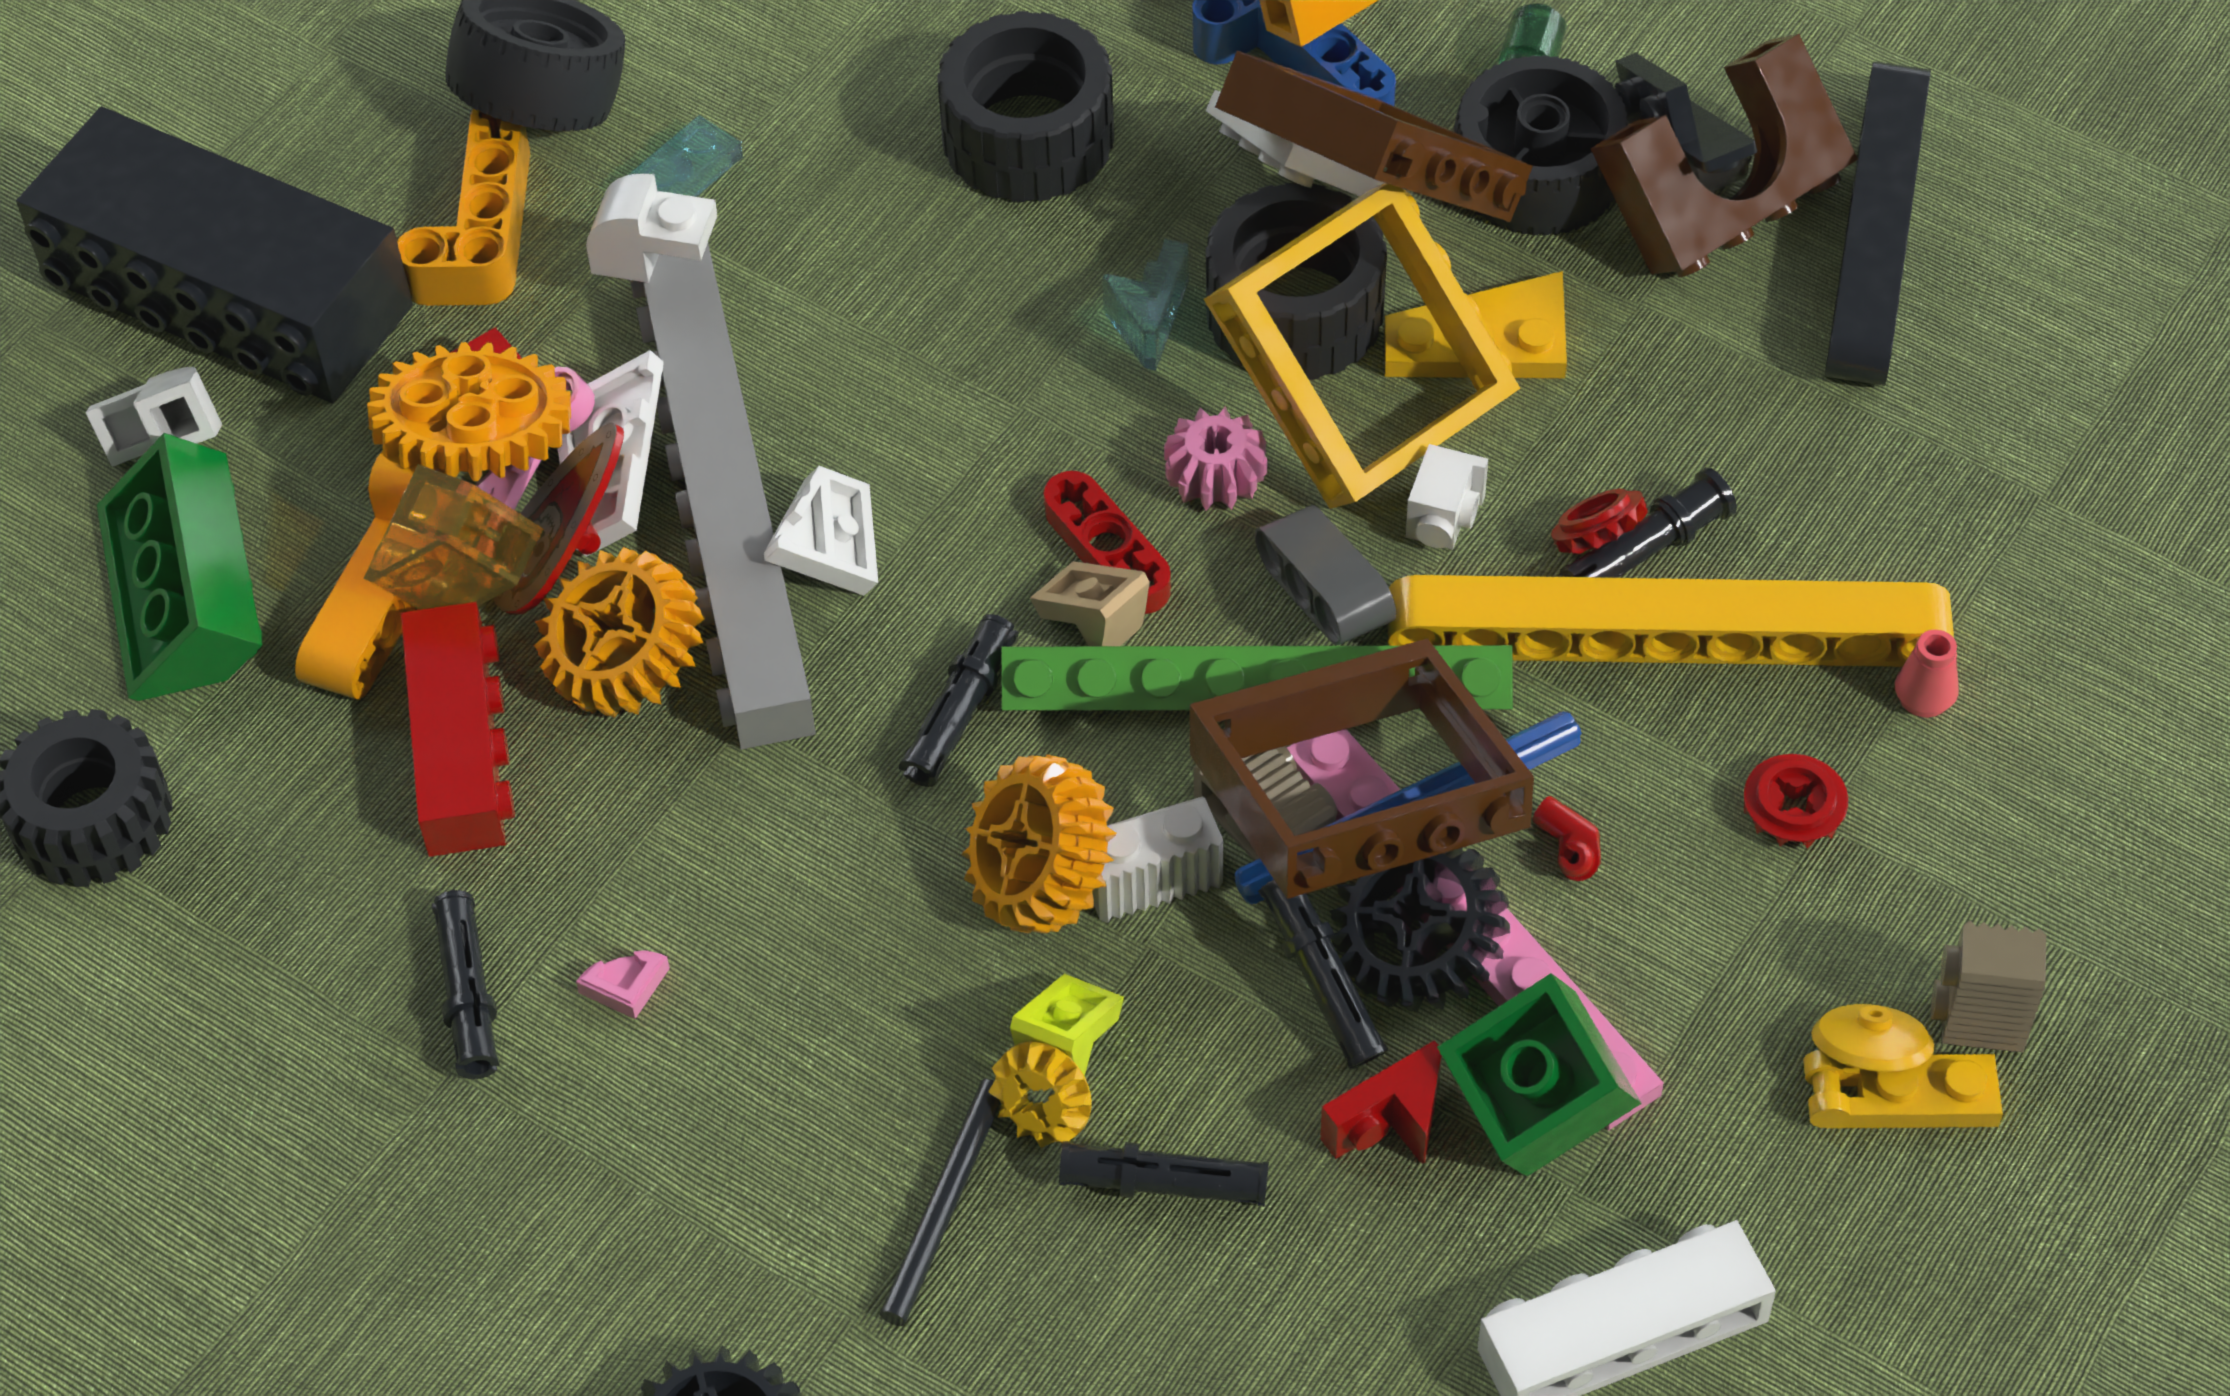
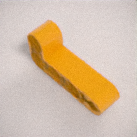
[397,108,530,306]
[295,451,460,699]

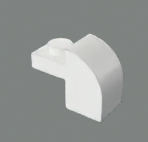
[586,174,717,283]
[85,367,222,467]

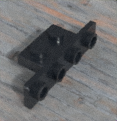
[1615,53,1757,173]

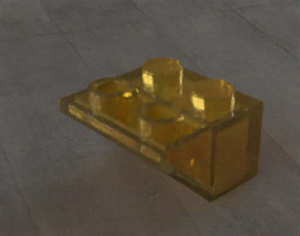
[363,464,544,610]

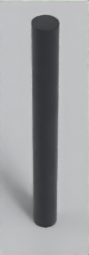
[880,1079,1001,1326]

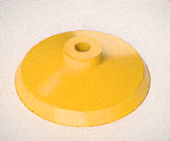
[1811,1004,1934,1072]

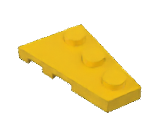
[1384,271,1567,379]

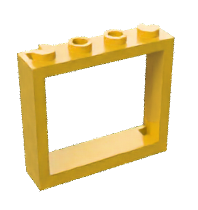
[1204,183,1521,509]

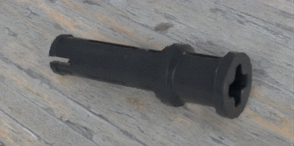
[1560,467,1737,578]

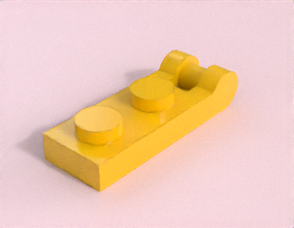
[1803,1050,2003,1129]

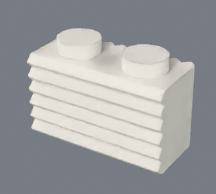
[1092,796,1223,923]

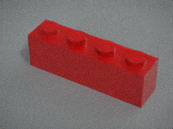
[401,601,515,857]

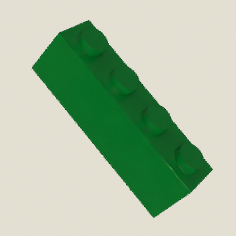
[96,433,263,701]

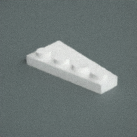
[1206,90,1385,196]

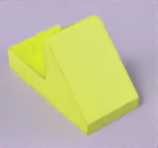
[1010,973,1124,1077]

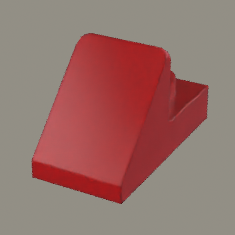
[1320,1040,1442,1164]

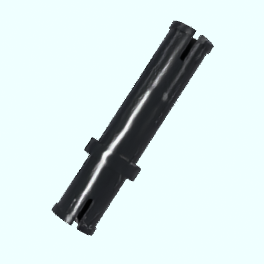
[899,614,1019,787]
[1258,880,1389,1070]
[432,890,500,1079]
[1059,1141,1269,1207]

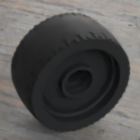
[445,0,626,131]
[1454,55,1628,236]

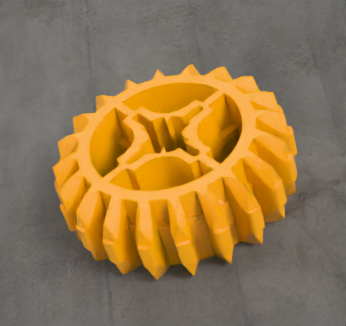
[534,547,704,718]
[961,755,1117,934]

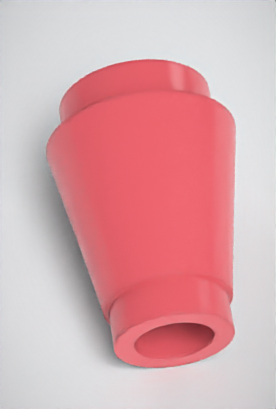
[1895,629,1959,718]

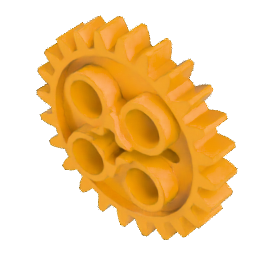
[367,342,571,481]

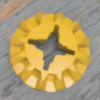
[988,1041,1092,1148]

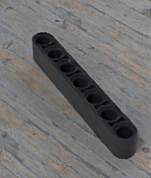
[1824,61,1931,386]

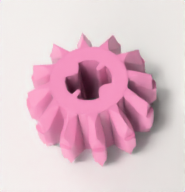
[1164,406,1267,511]

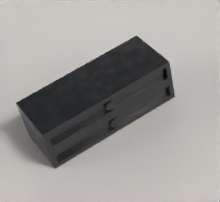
[16,106,413,404]

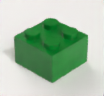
[1437,973,1642,1177]

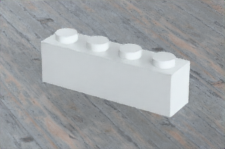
[1478,1220,1776,1396]

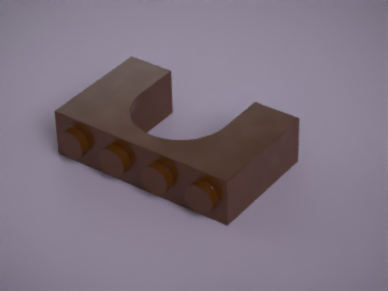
[1590,34,1858,278]

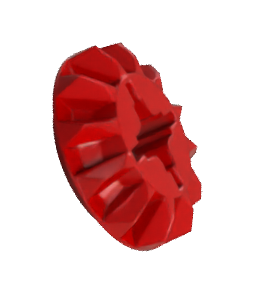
[1551,488,1648,554]
[1744,754,1849,849]

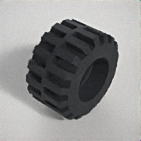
[0,709,173,887]

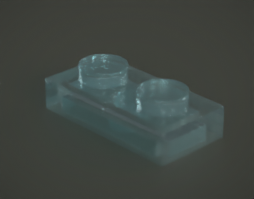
[628,115,743,197]

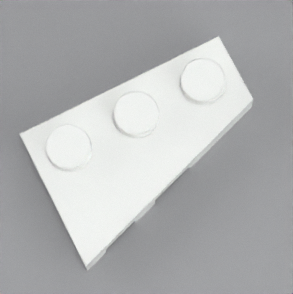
[558,350,664,557]

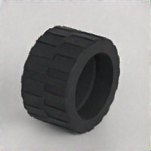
[937,11,1114,202]
[1206,182,1387,380]

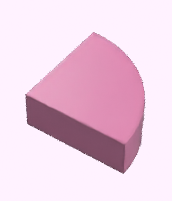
[576,951,670,1019]

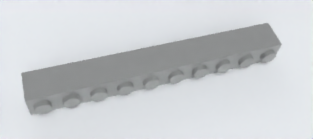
[630,243,816,750]

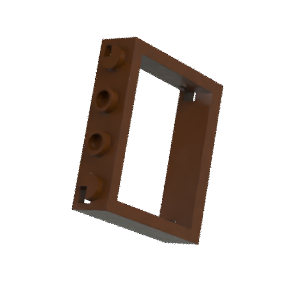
[1215,51,1533,222]
[1190,638,1534,899]

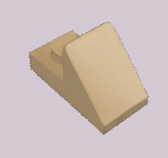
[1030,561,1150,646]

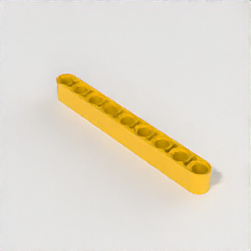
[1388,575,1954,667]

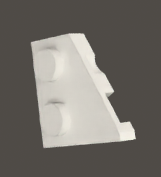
[764,466,878,596]

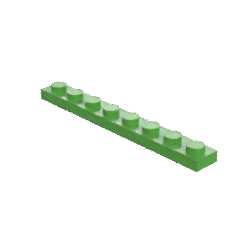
[1002,645,1513,711]

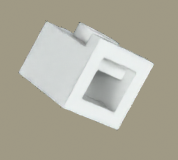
[1405,444,1488,550]

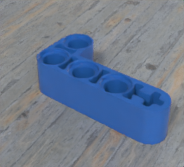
[1192,0,1396,106]

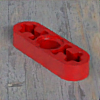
[1044,471,1171,614]

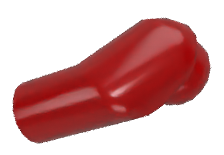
[1532,796,1601,881]

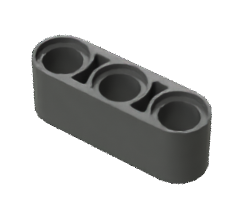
[1255,505,1396,645]

